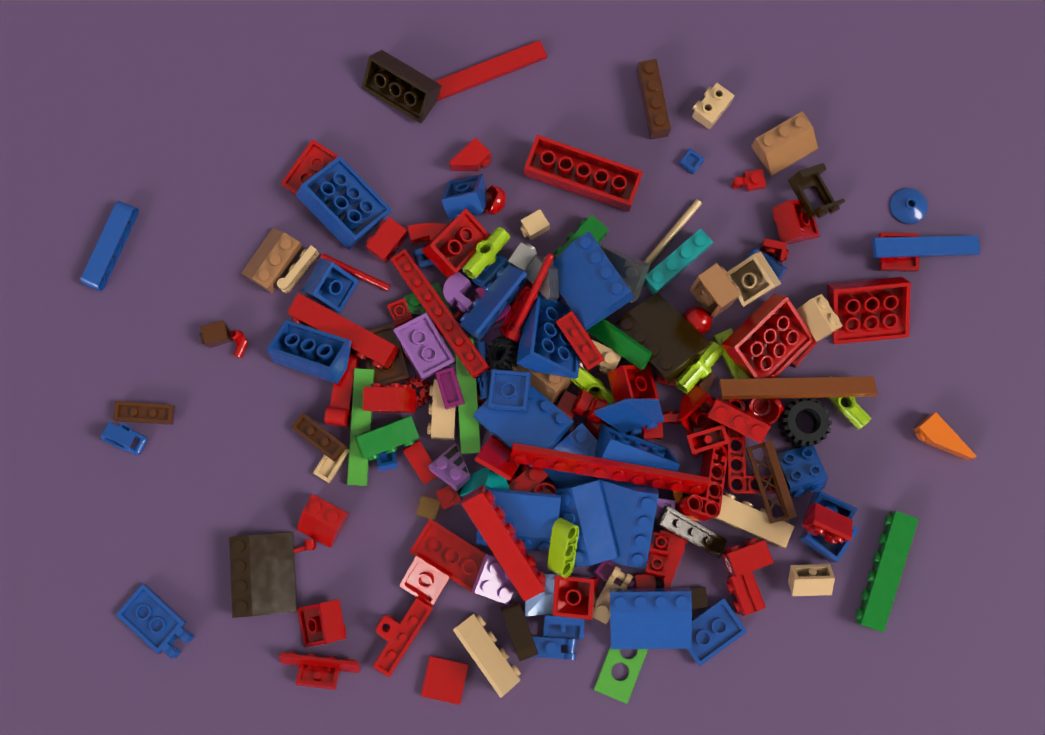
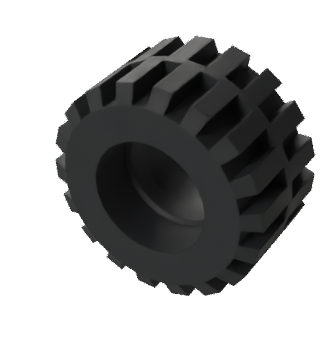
[778,398,832,447]

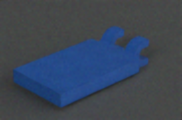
[116,584,195,659]

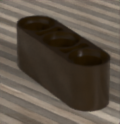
[501,601,538,661]

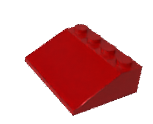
[827,277,911,345]
[721,294,815,379]

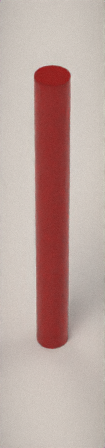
[320,253,391,292]

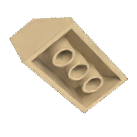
[453,613,521,698]

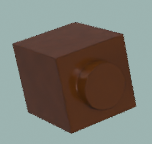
[199,320,232,348]

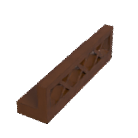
[746,440,797,524]

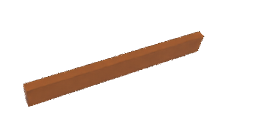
[719,376,878,399]

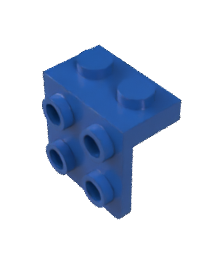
[777,446,828,497]

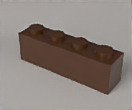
[636,59,671,140]

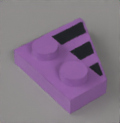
[429,443,471,491]

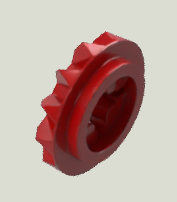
[403,376,431,407]

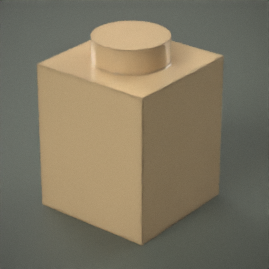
[520,209,550,241]

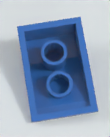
[594,399,665,436]

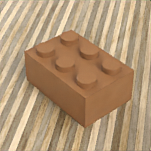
[689,263,740,319]

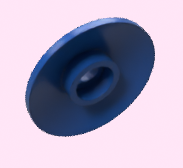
[890,188,928,224]

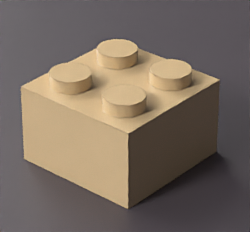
[727,252,781,307]

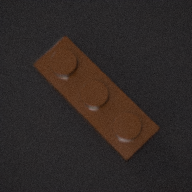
[113,401,175,425]
[291,412,347,462]

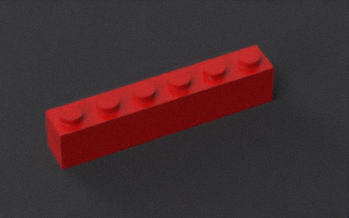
[287,293,400,369]
[461,485,547,602]

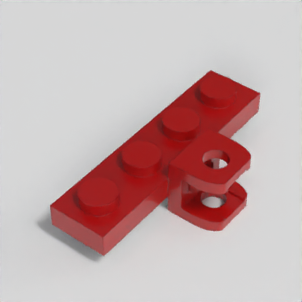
[373,597,433,678]

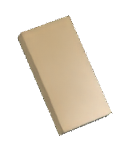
[313,448,349,483]

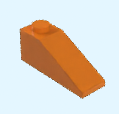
[913,412,977,460]

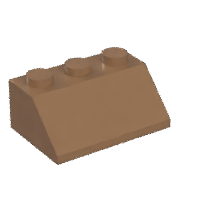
[751,111,818,176]
[241,228,304,294]
[512,362,571,404]

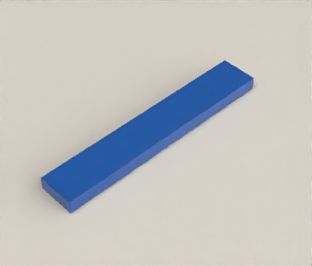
[871,235,980,258]

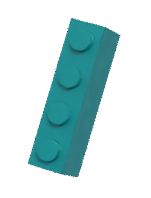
[644,228,713,295]

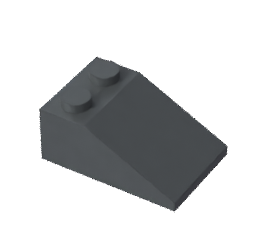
[599,244,650,303]

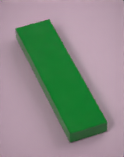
[586,319,652,370]

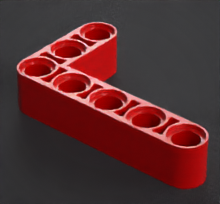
[724,399,776,495]

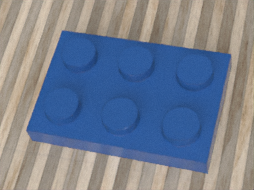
[687,598,748,667]

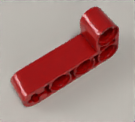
[324,353,359,428]
[678,445,728,521]

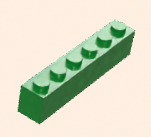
[855,511,919,633]

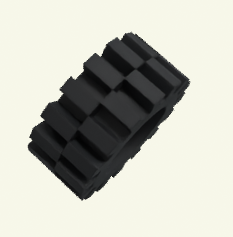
[485,335,519,371]

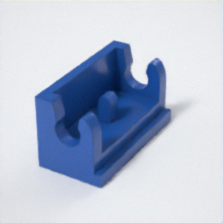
[543,615,585,639]

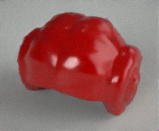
[745,398,784,425]

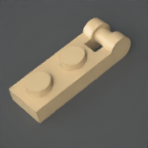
[277,245,320,293]
[593,566,633,624]

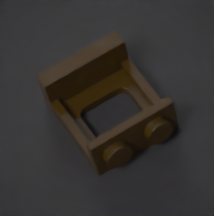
[787,163,845,219]

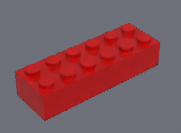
[524,135,643,212]

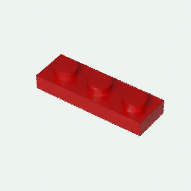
[556,311,605,370]

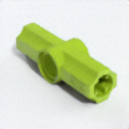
[462,227,510,279]
[675,341,723,394]
[569,365,615,406]
[827,376,872,430]

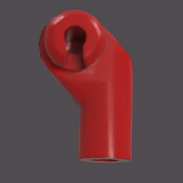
[230,330,248,359]

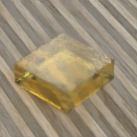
[416,496,440,520]

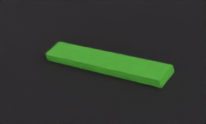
[455,337,481,454]
[347,368,375,486]

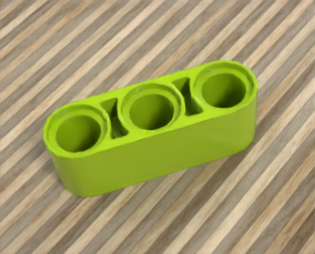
[547,518,579,578]

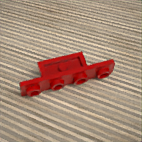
[279,651,360,690]

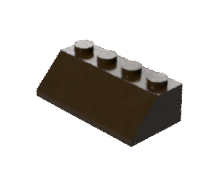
[361,50,442,124]

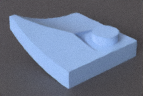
[525,573,558,616]

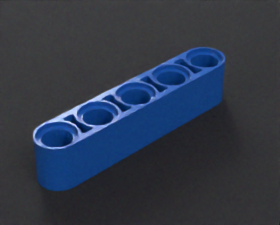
[81,201,139,291]

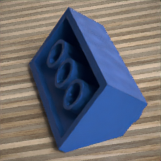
[460,265,527,342]
[266,320,351,384]
[596,424,680,472]
[555,480,619,567]

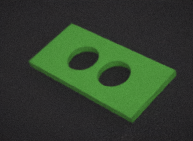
[594,646,648,704]

